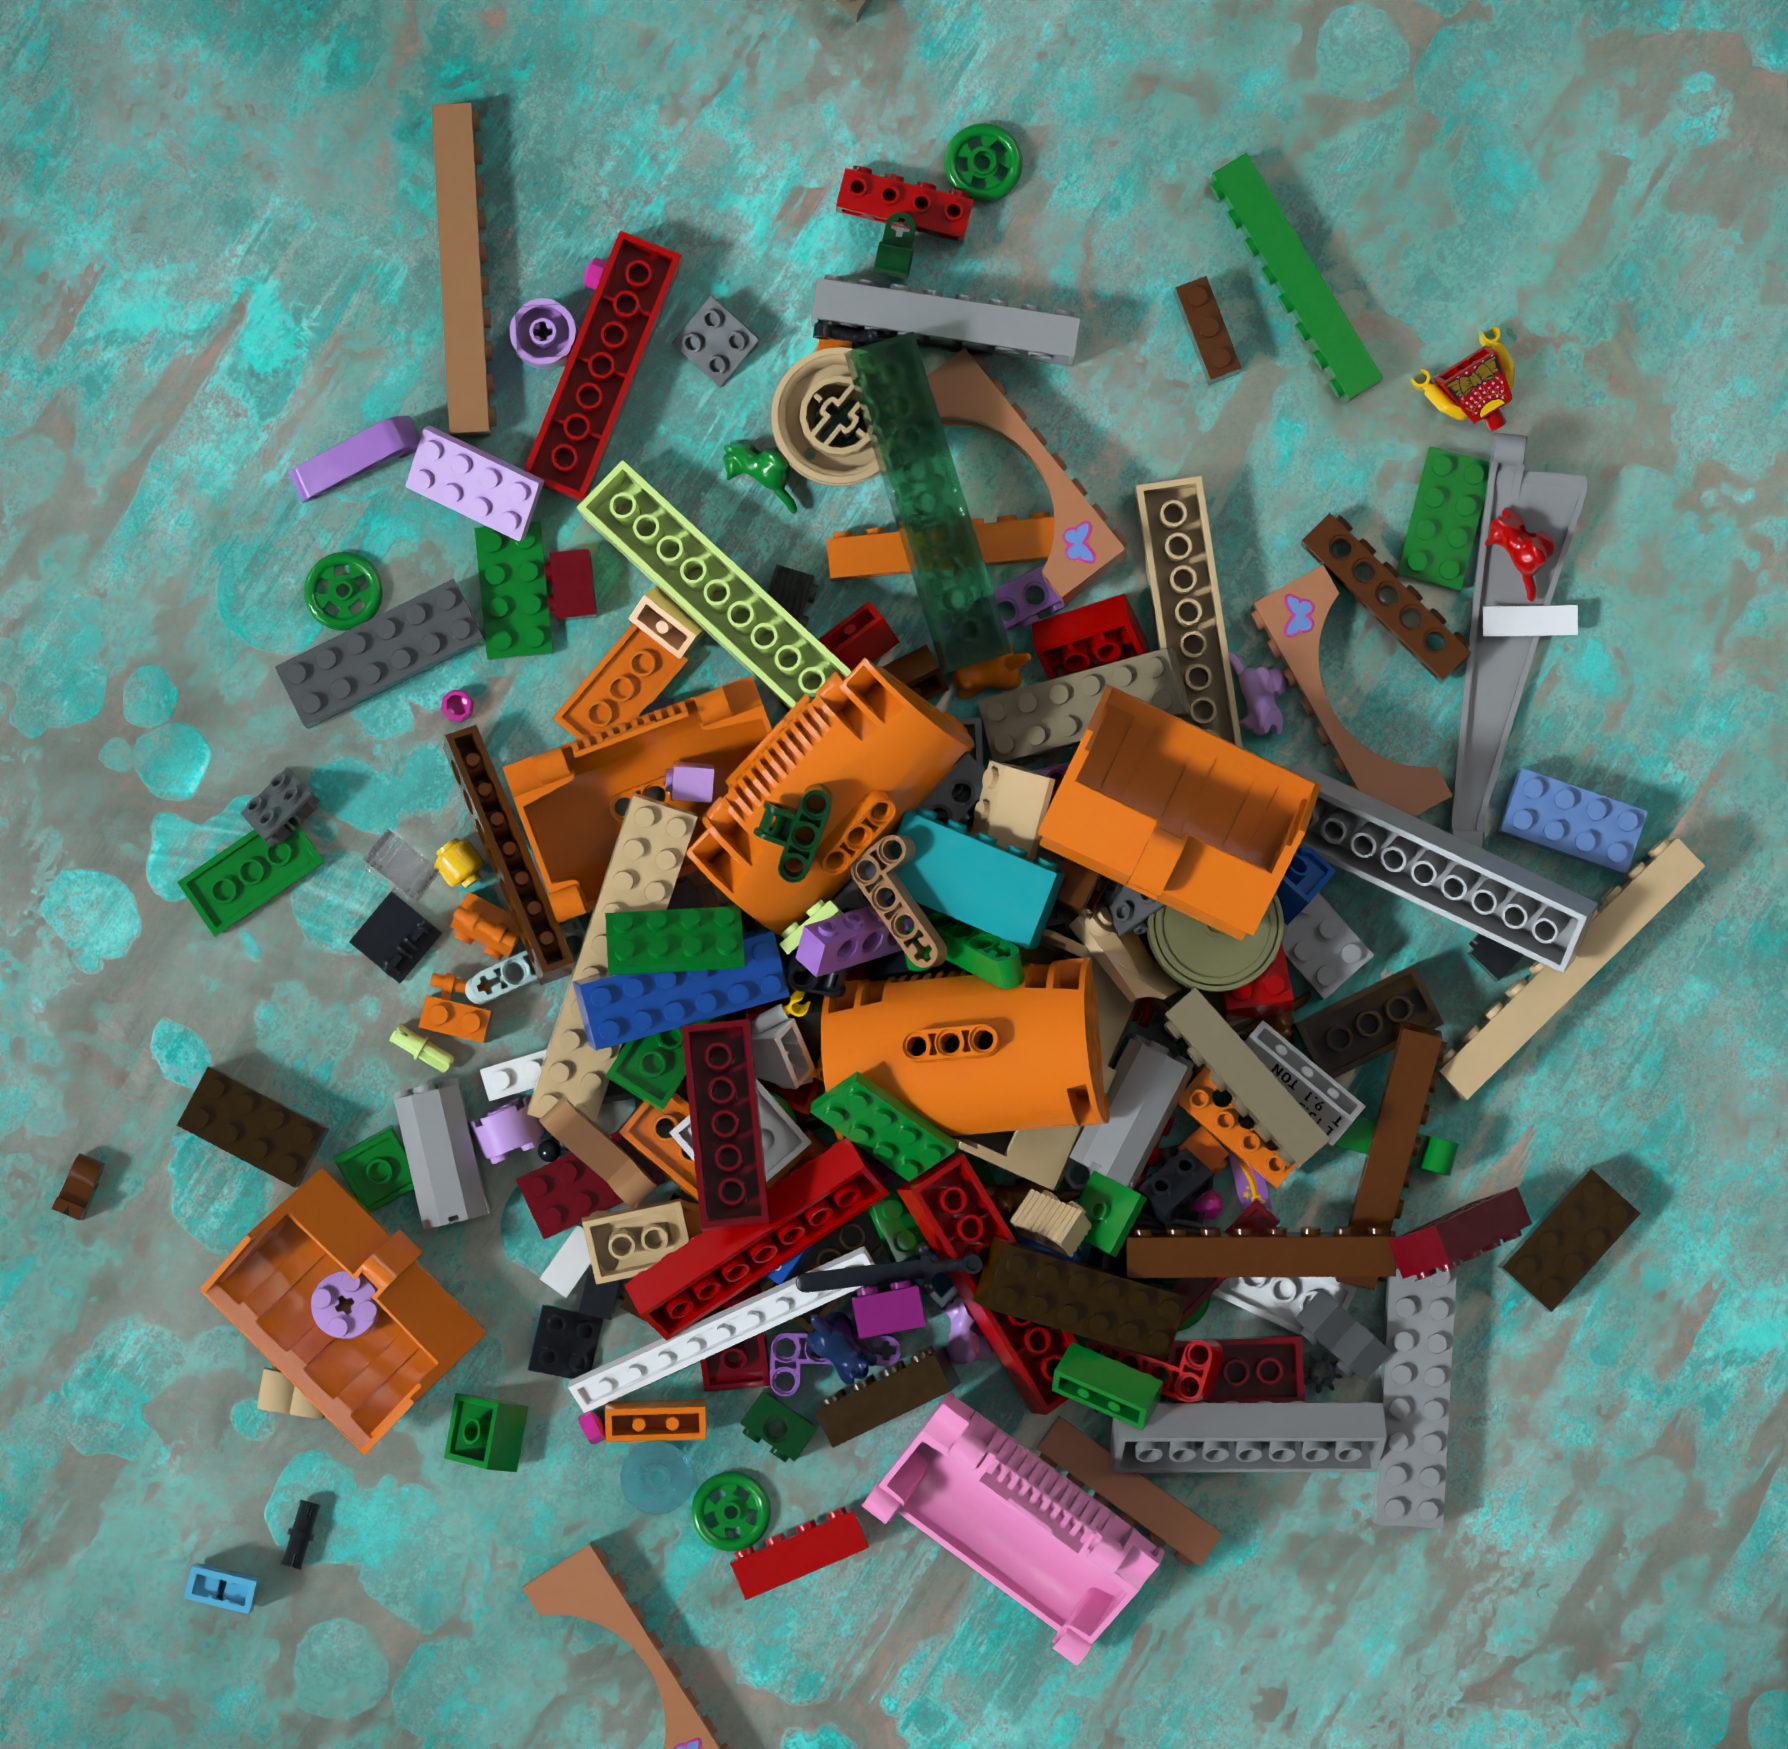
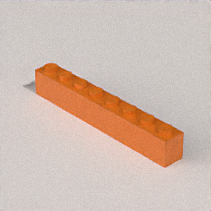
[826,512,1055,582]

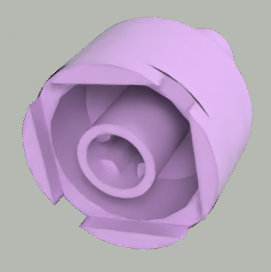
[509,298,578,370]
[469,1095,545,1164]
[311,1271,381,1339]

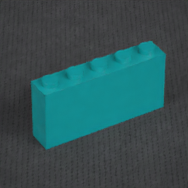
[887,807,1066,949]

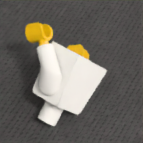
[750,991,824,1089]

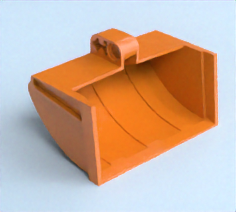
[1037,684,1322,941]
[199,1167,487,1456]

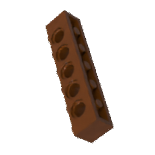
[1301,513,1471,684]

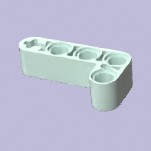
[465,917,586,1005]

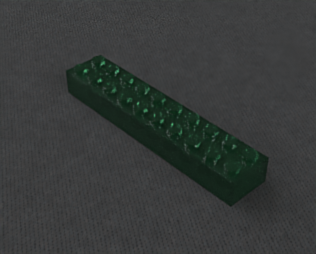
[844,332,1012,673]

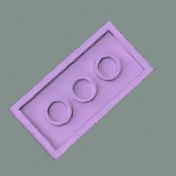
[405,425,544,542]

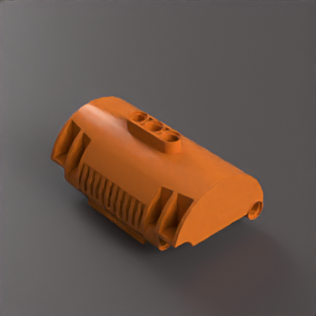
[685,658,975,936]
[502,675,772,923]
[821,957,1110,1147]

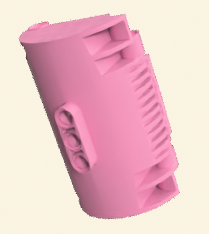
[861,1392,1165,1666]

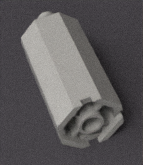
[1069,1034,1195,1190]
[393,1078,490,1230]

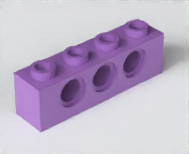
[936,563,1069,660]
[796,898,926,977]

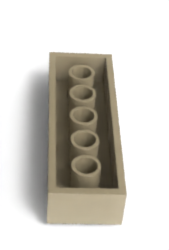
[978,648,1191,764]
[1163,987,1331,1169]

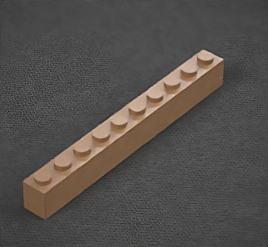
[432,103,497,437]

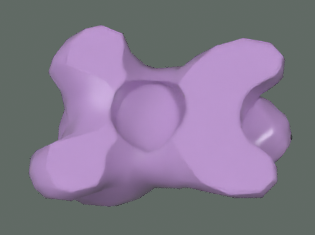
[1228,652,1288,736]
[939,1295,994,1367]

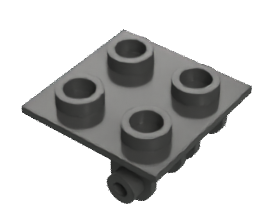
[672,295,760,387]
[240,767,320,847]
[1103,879,1164,937]

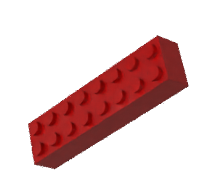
[524,230,683,503]
[624,1138,890,1341]
[896,1153,1079,1415]

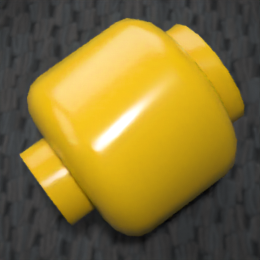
[435,838,484,889]

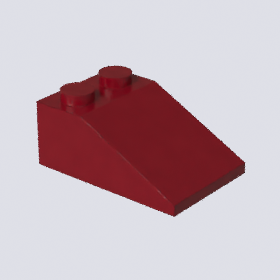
[695,1280,771,1392]

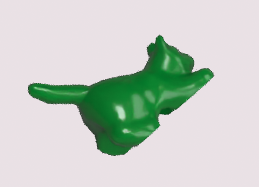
[723,441,797,514]

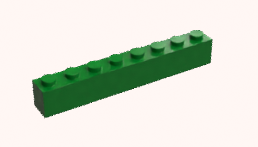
[1209,152,1383,402]

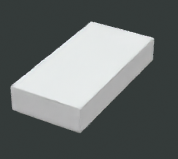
[540,1225,591,1298]

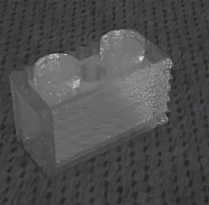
[363,828,440,902]

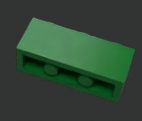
[1052,1342,1163,1430]

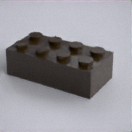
[1293,964,1444,1079]
[177,1066,330,1188]
[1497,1168,1641,1312]
[760,1208,885,1333]
[815,1345,961,1448]

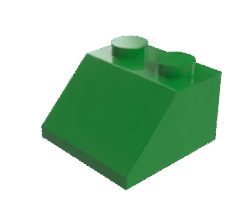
[444,1393,528,1472]

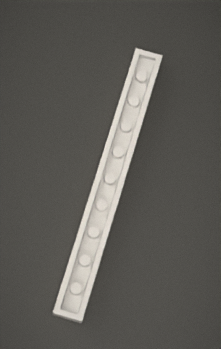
[568,1246,875,1413]

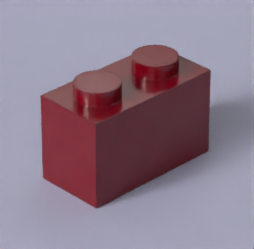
[544,549,597,622]

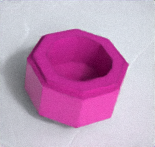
[583,257,607,291]
[441,690,474,722]
[1191,1189,1223,1220]
[578,1410,606,1445]

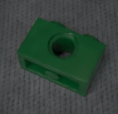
[740,1389,818,1462]

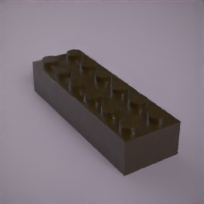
[973,1236,1188,1361]

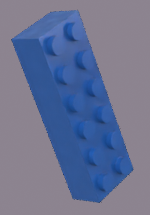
[572,928,790,1051]

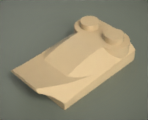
[1069,901,1182,1003]
[582,1199,703,1285]

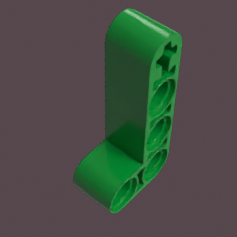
[903,912,1025,989]
[1327,1117,1459,1176]

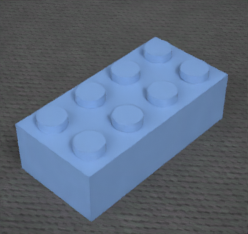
[1496,768,1648,876]

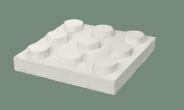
[669,1079,812,1182]

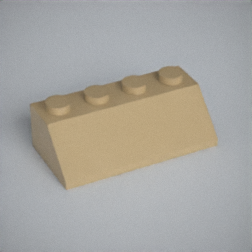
[971,760,1056,860]

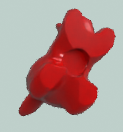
[1484,507,1554,602]

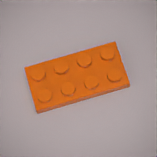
[553,623,689,740]

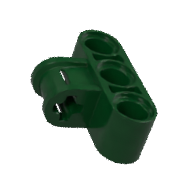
[874,212,916,279]
[753,784,833,883]

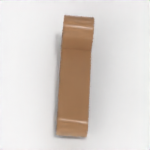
[851,835,947,968]
[539,1096,657,1209]

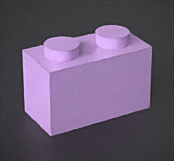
[665,761,714,802]

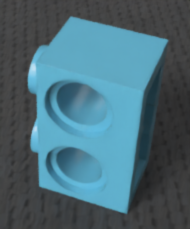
[184,1563,261,1614]

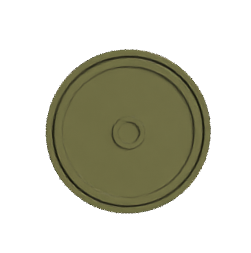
[1147,892,1284,993]

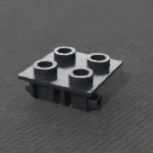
[349,891,442,984]
[528,1305,603,1379]

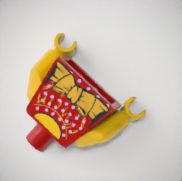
[1411,326,1515,431]

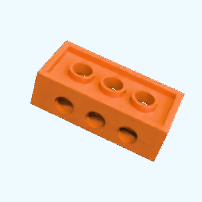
[1177,1066,1295,1189]
[615,1092,699,1203]

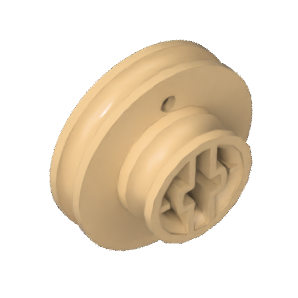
[771,347,908,487]

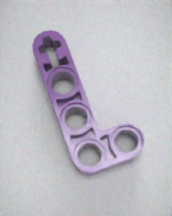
[289,416,420,503]
[770,1332,901,1397]

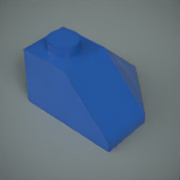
[1276,847,1336,926]

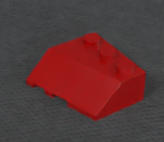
[1032,593,1151,680]

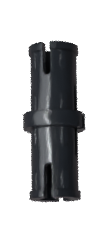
[281,1499,321,1570]

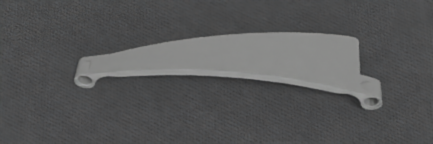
[1450,432,1588,848]

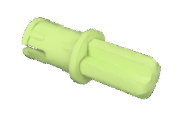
[389,1023,454,1073]

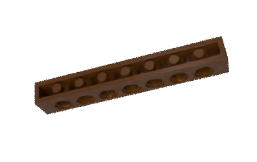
[443,725,575,985]

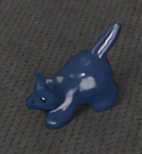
[806,1312,877,1385]

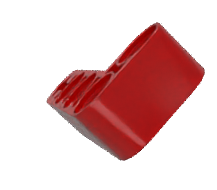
[1087,1339,1223,1402]

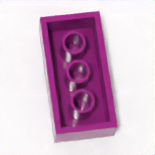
[852,1280,926,1339]

